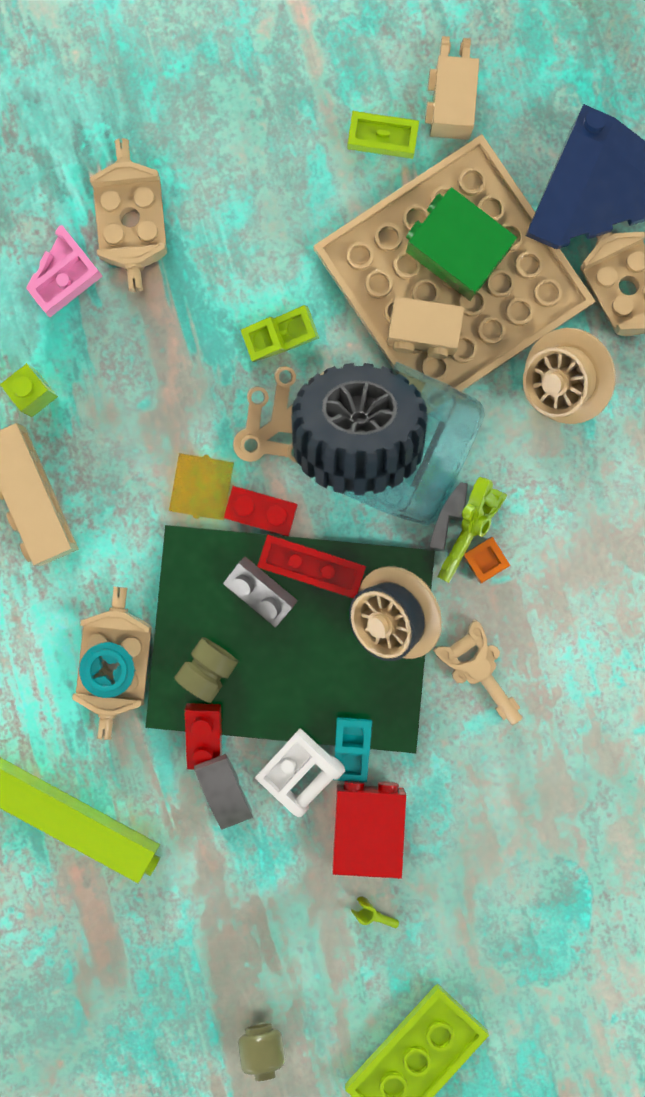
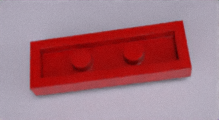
[257,535,366,598]

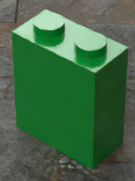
[406,187,518,301]

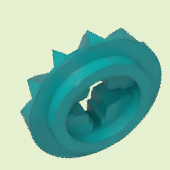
[79,642,136,698]

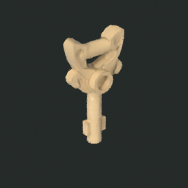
[433,619,523,725]

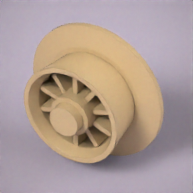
[523,328,616,424]

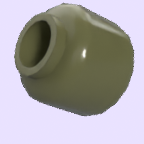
[238,1023,285,1081]

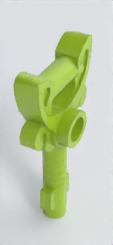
[437,477,507,583]

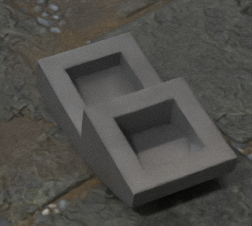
[430,482,468,552]
[194,754,253,830]

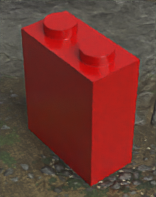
[332,781,407,879]

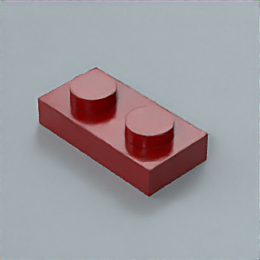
[223,486,298,537]
[185,703,222,770]

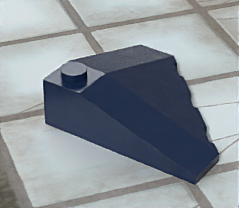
[525,104,645,250]

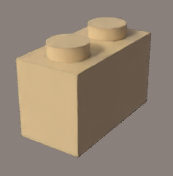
[387,296,464,359]

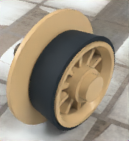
[349,566,442,661]

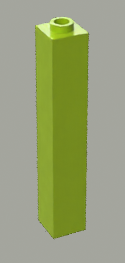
[0,757,161,884]

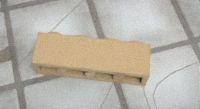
[0,423,79,566]

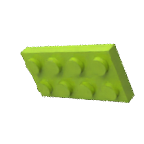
[345,983,489,1097]

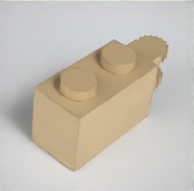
[425,36,480,140]

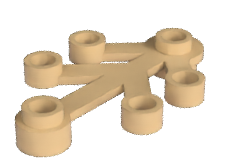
[233,366,324,462]

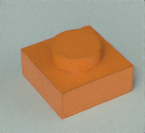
[463,537,510,583]

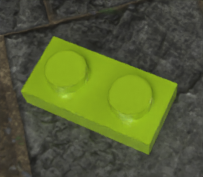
[347,111,419,159]

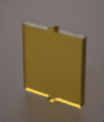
[169,453,234,521]

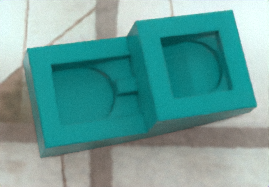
[333,717,372,782]

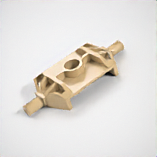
[90,138,167,292]
[580,232,645,336]
[72,586,152,740]

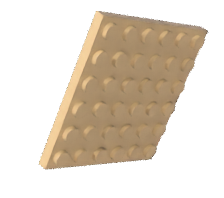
[313,134,596,415]

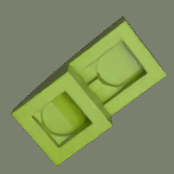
[241,305,319,362]

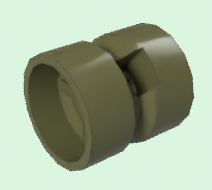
[174,637,239,703]

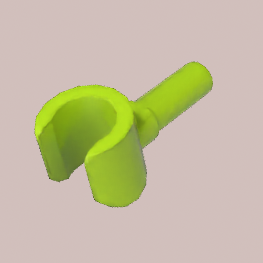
[351,896,399,929]

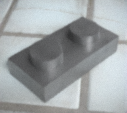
[223,557,298,628]

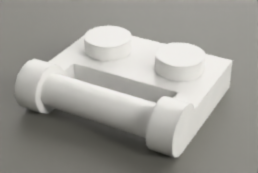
[255,728,345,817]

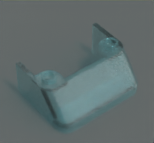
[344,362,485,525]

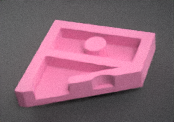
[26,224,103,318]

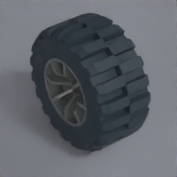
[292,363,428,495]

